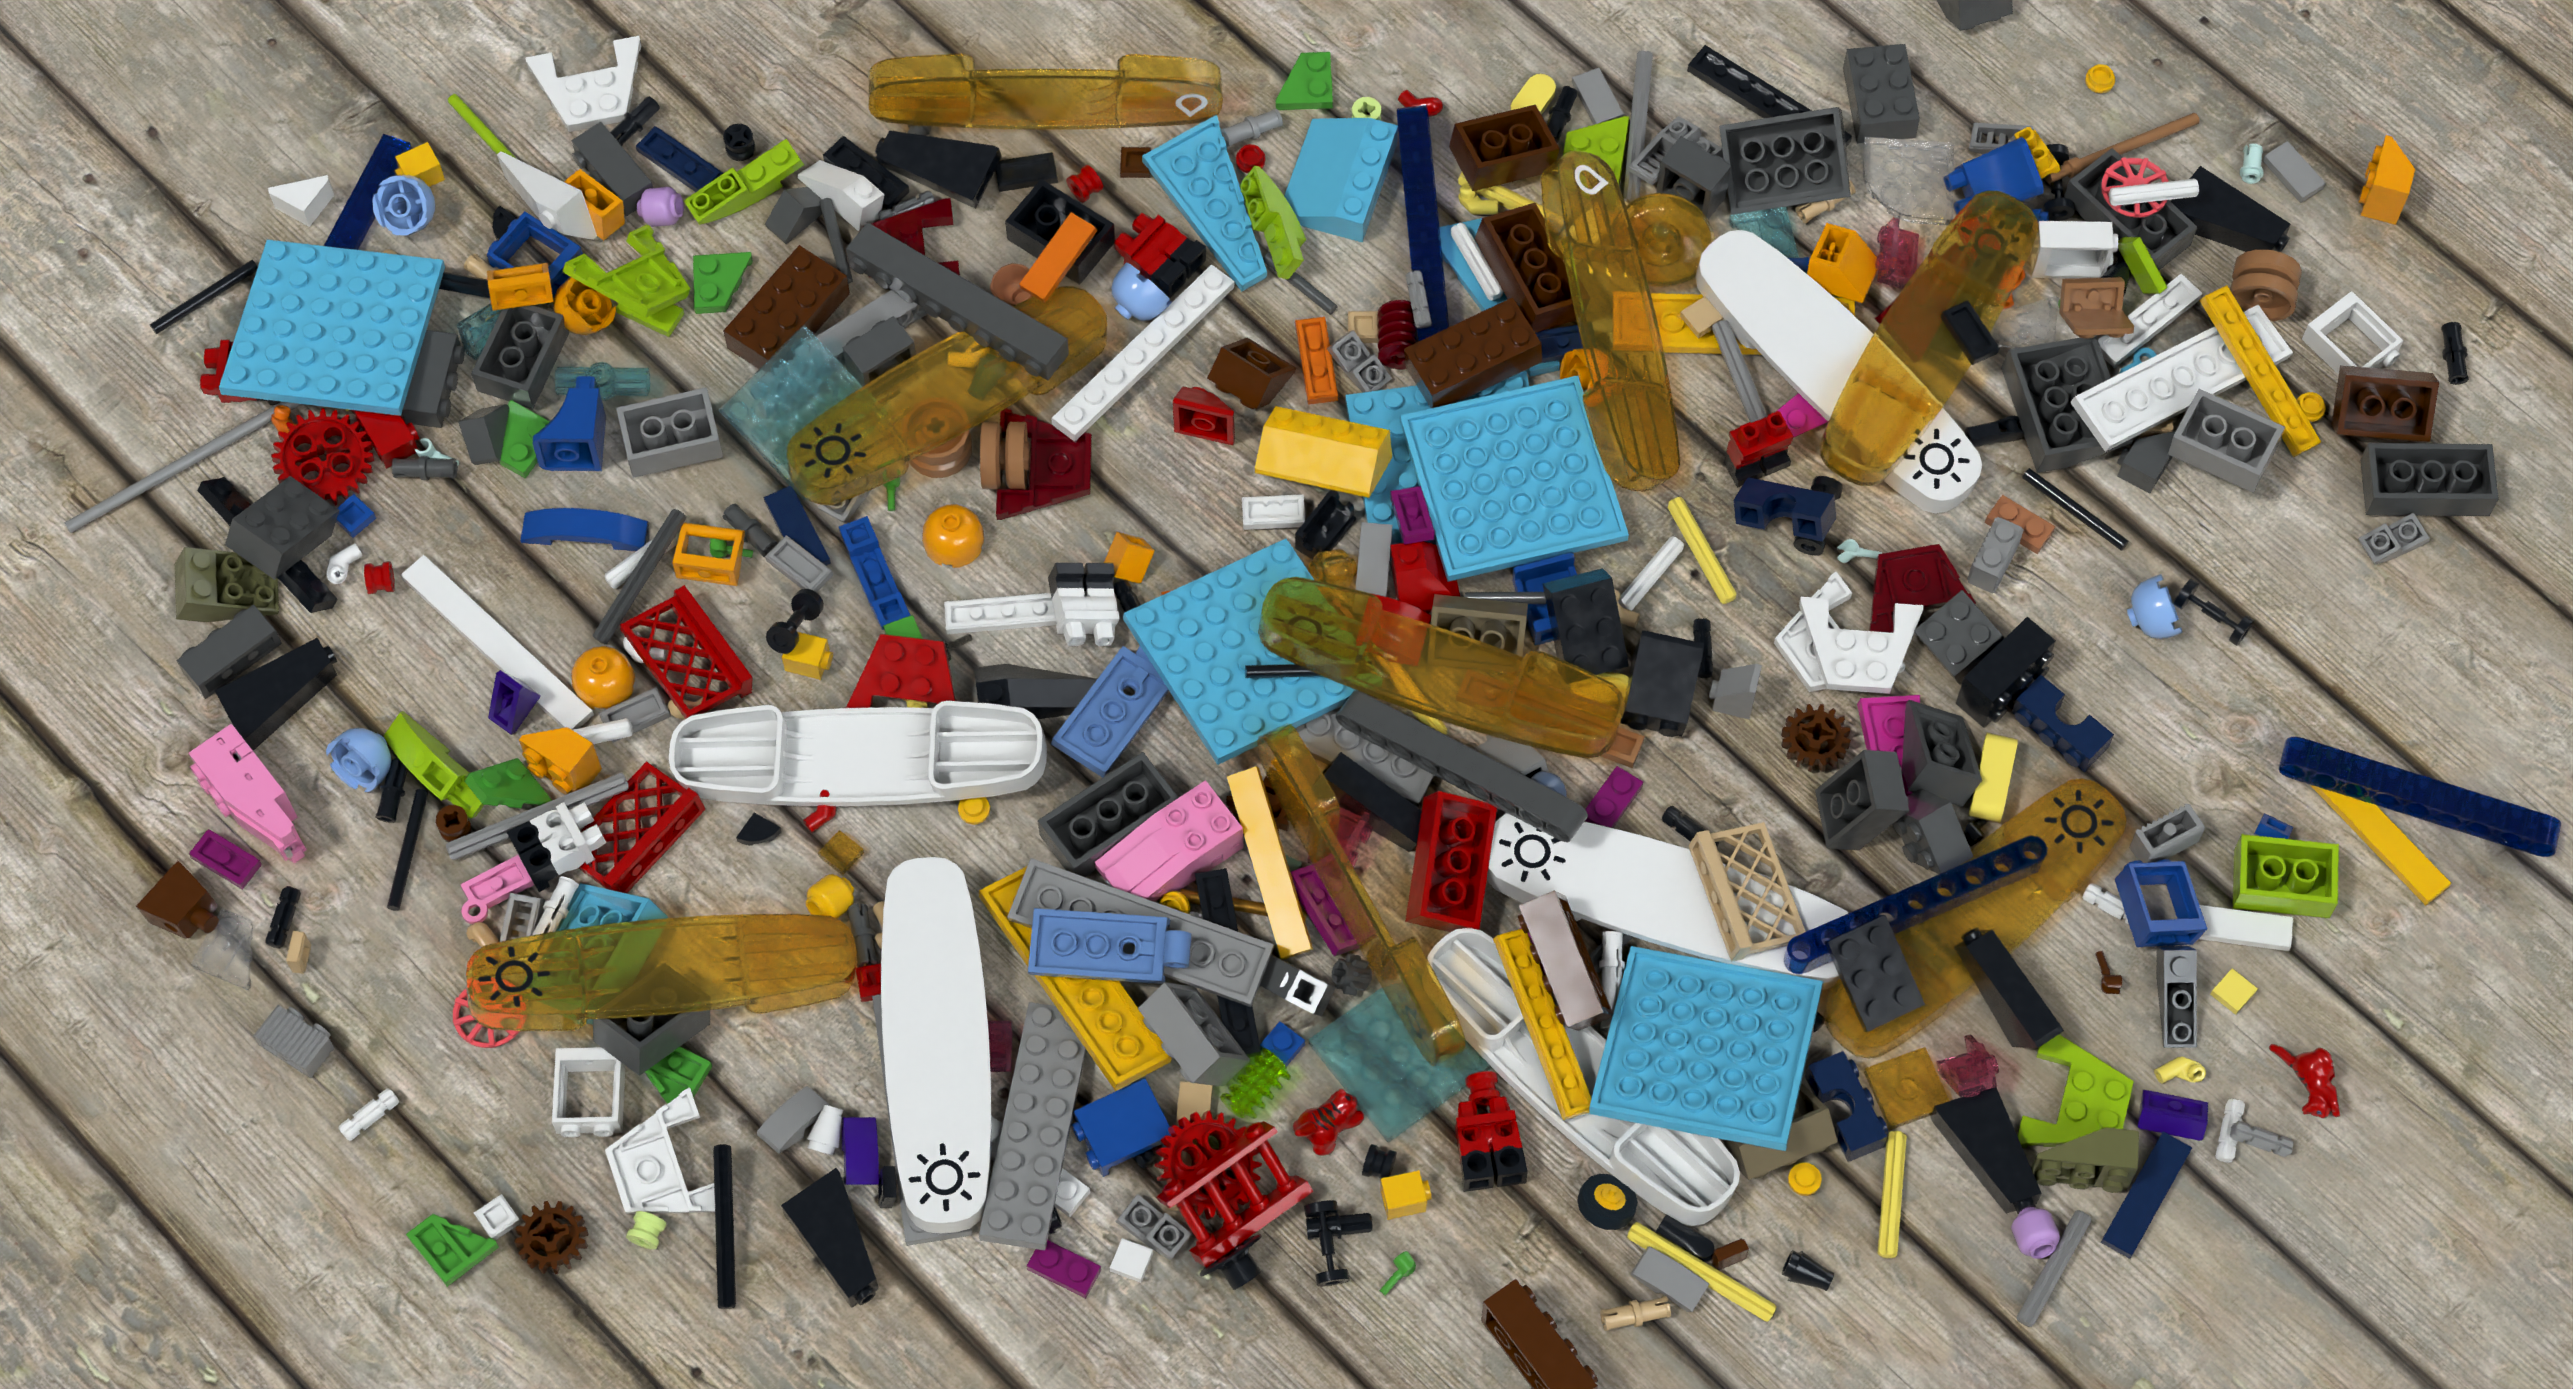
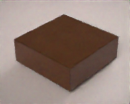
[1120,147,1151,178]
[1711,1238,1749,1270]

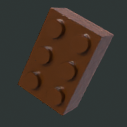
[1449,104,1560,191]
[2331,365,2439,442]

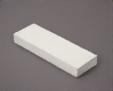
[2199,905,2293,951]

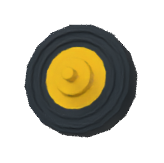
[1577,1174,1638,1230]

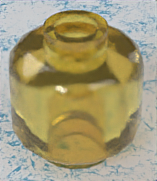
[1308,549,1357,592]

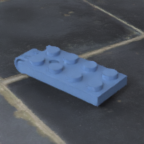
[1051,646,1169,778]
[1028,908,1192,984]

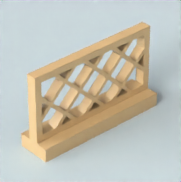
[1688,822,1808,962]

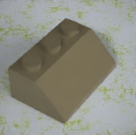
[1427,594,1528,675]
[1722,1084,1838,1180]

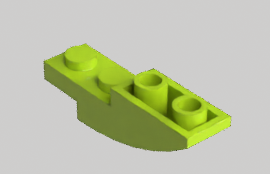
[683,139,804,225]
[1239,166,1306,280]
[384,711,484,819]

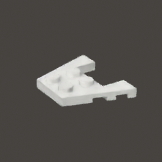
[526,36,641,132]
[1774,572,1906,692]
[1799,597,1923,694]
[605,1088,715,1214]

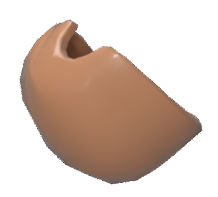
[990,263,1037,311]

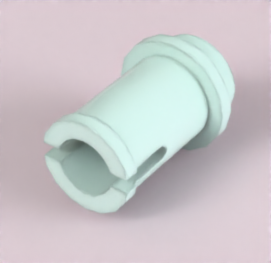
[2240,144,2264,184]

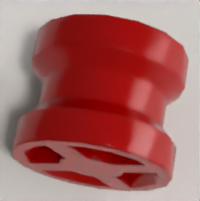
[1066,165,1104,203]
[364,561,395,595]
[1465,1071,1501,1108]

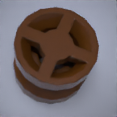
[436,805,471,842]

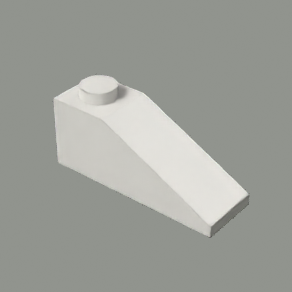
[798,160,884,232]

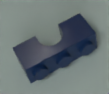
[1733,477,1836,542]
[2012,675,2114,772]
[1805,1051,1888,1162]

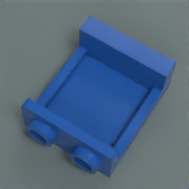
[1512,552,1577,646]
[1071,1078,1171,1177]

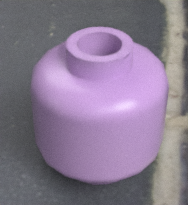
[637,187,684,227]
[2011,1207,2060,1259]

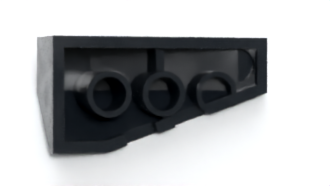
[974,664,1098,719]

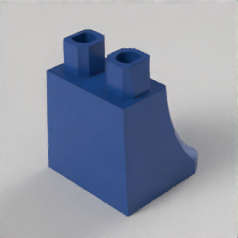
[1943,137,2044,218]
[532,376,606,471]

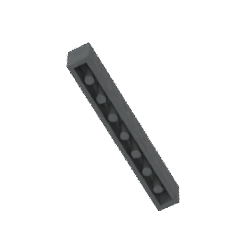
[846,222,1069,381]

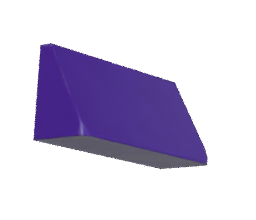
[2138,1090,2208,1141]

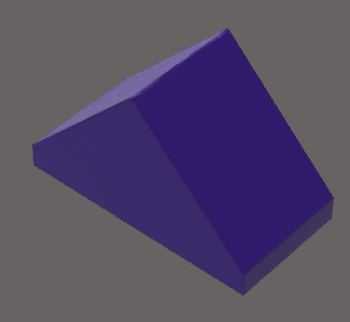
[488,670,541,735]

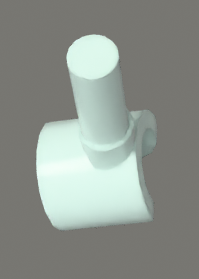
[415,438,459,465]
[1837,539,1882,563]

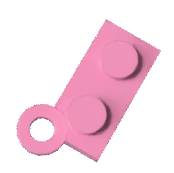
[460,855,534,924]

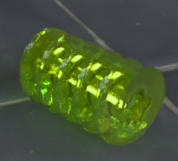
[1220,1048,1292,1119]

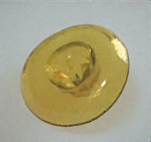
[1610,193,1715,288]

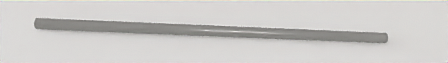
[64,402,302,533]

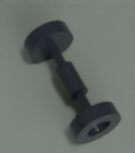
[2044,144,2075,221]
[1793,476,1843,556]
[2173,579,2255,646]
[766,589,824,654]
[1304,1200,1350,1287]

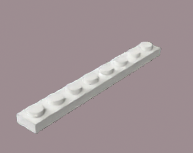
[1052,265,1235,442]

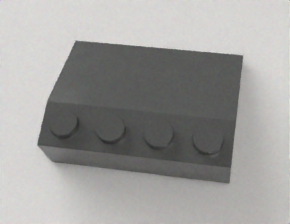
[1719,107,1851,215]
[2001,335,2133,473]

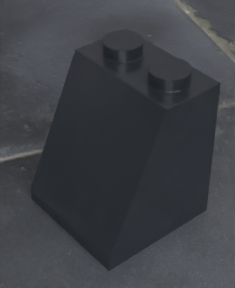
[1620,630,1705,737]

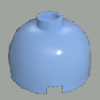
[372,175,435,235]
[1111,262,1172,321]
[2127,574,2183,639]
[326,728,392,792]

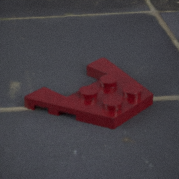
[863,198,960,277]
[996,408,1092,520]
[1869,544,1976,633]

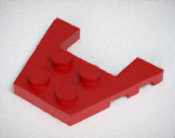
[846,634,957,708]

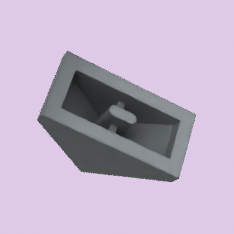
[765,187,823,244]
[458,404,509,465]

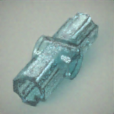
[555,362,651,401]

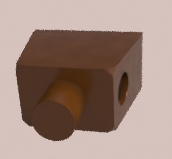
[136,861,219,939]

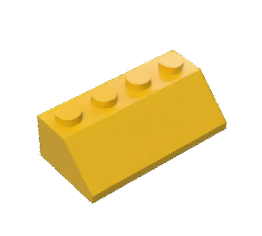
[1255,406,1392,498]

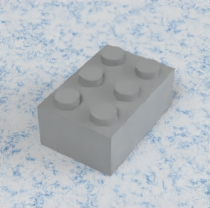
[616,387,723,478]
[2168,389,2285,493]
[1138,982,1251,1086]

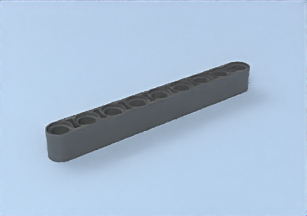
[1335,690,1588,843]

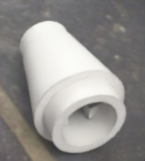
[807,1105,843,1155]

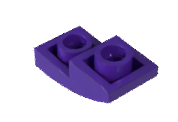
[842,1117,879,1185]

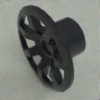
[1200,1234,1262,1290]

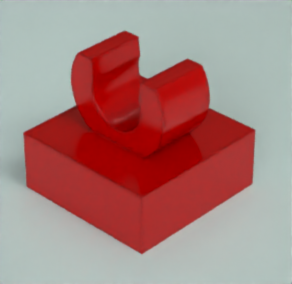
[855,963,881,1002]

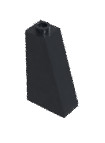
[875,130,1002,209]
[2170,166,2291,252]
[215,638,337,750]
[1309,752,1422,852]
[1954,927,2064,1048]
[1931,1086,2042,1214]
[781,1168,879,1308]

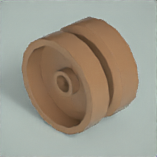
[2230,250,2302,321]
[902,399,972,478]
[980,422,1030,490]

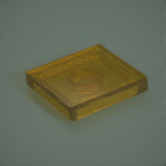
[1864,1047,1949,1130]

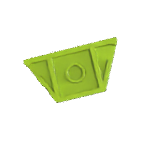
[1559,116,1629,213]

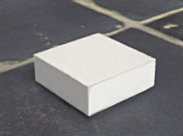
[474,1194,521,1240]
[1110,1238,1153,1283]

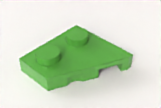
[1276,52,1333,110]
[693,252,753,314]
[465,758,552,808]
[406,1214,499,1287]

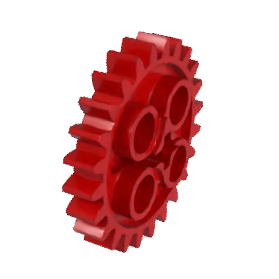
[271,408,374,506]
[1155,1111,1262,1220]

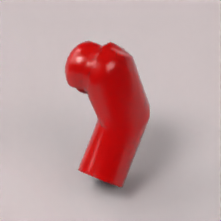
[1398,90,1443,118]
[803,790,837,833]

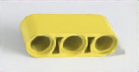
[1969,732,2018,823]

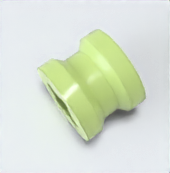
[1352,97,1381,121]
[626,1211,667,1249]

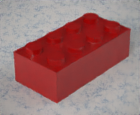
[1405,791,1497,932]

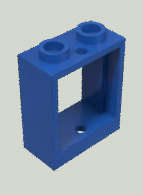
[487,211,583,305]
[2114,859,2207,947]

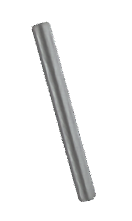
[1623,50,1653,207]
[446,773,629,860]

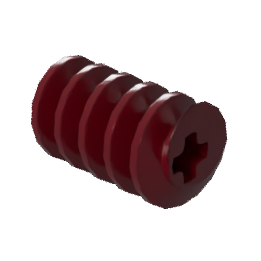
[1377,300,1416,370]

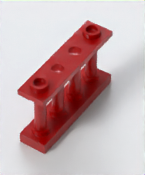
[1156,1121,1314,1268]

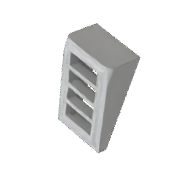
[1969,123,2034,154]
[1627,132,1676,185]
[497,893,546,960]

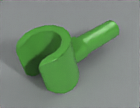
[881,467,901,511]
[710,538,753,558]
[1379,1251,1416,1296]

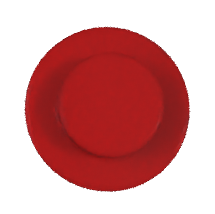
[1236,144,1266,173]

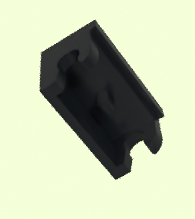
[1295,490,1356,565]

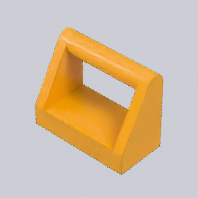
[487,263,554,311]
[672,522,745,586]

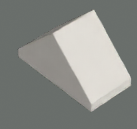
[268,175,334,227]

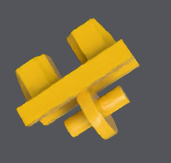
[2014,127,2061,179]

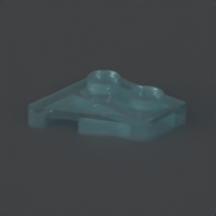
[1729,207,1799,258]
[456,303,502,360]

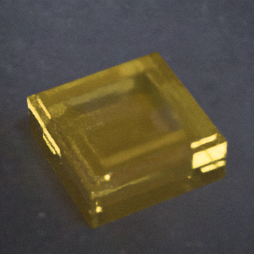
[818,830,864,876]

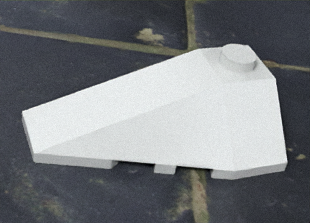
[497,151,597,240]

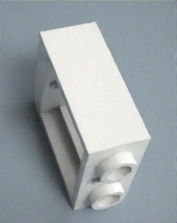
[2030,221,2118,279]
[2302,291,2403,375]
[552,1047,625,1138]

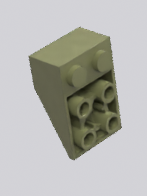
[174,547,279,622]
[2031,1127,2139,1193]

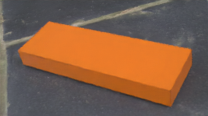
[1019,212,1097,303]
[1295,317,1338,405]

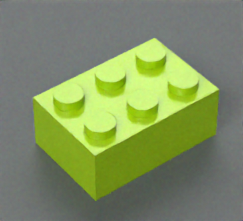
[2233,834,2339,918]

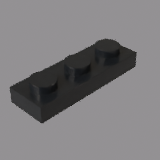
[823,136,909,210]

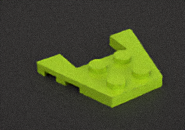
[563,224,690,318]
[2017,1034,2134,1148]

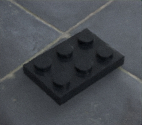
[1824,915,1925,1032]

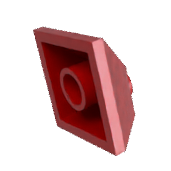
[1173,386,1235,445]
[1390,541,1460,613]

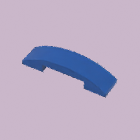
[520,508,648,551]
[839,516,911,630]

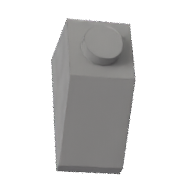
[1709,664,1762,719]

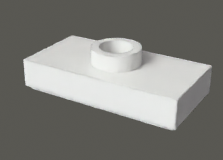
[1242,494,1305,530]

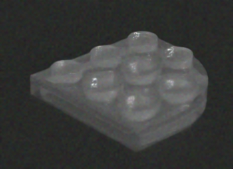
[1863,137,1954,226]

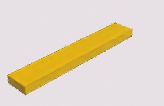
[2199,285,2321,457]
[2293,745,2451,906]
[1226,766,1314,960]
[1493,928,1592,1120]

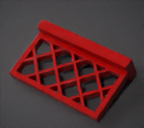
[620,585,753,719]
[578,761,706,893]

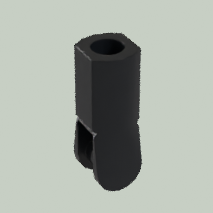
[1965,415,2024,447]
[1656,1214,1714,1262]

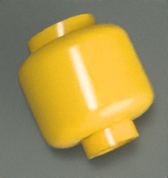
[806,874,854,922]

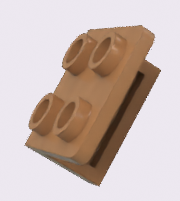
[2059,277,2134,338]

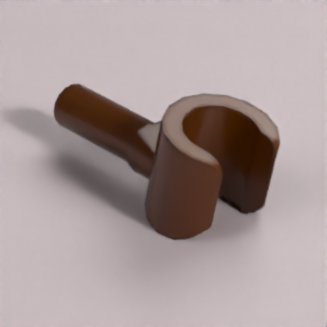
[2095,951,2122,994]

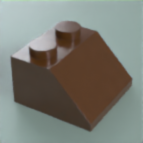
[1207,337,1296,409]

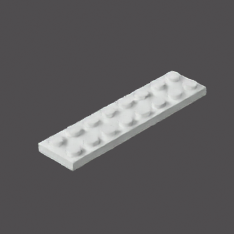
[2070,305,2293,452]

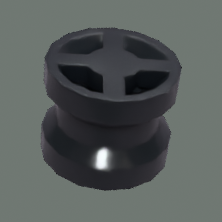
[723,124,755,161]
[1362,1144,1397,1180]

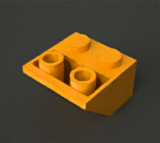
[2358,135,2415,225]
[1807,223,1880,303]
[519,727,602,795]

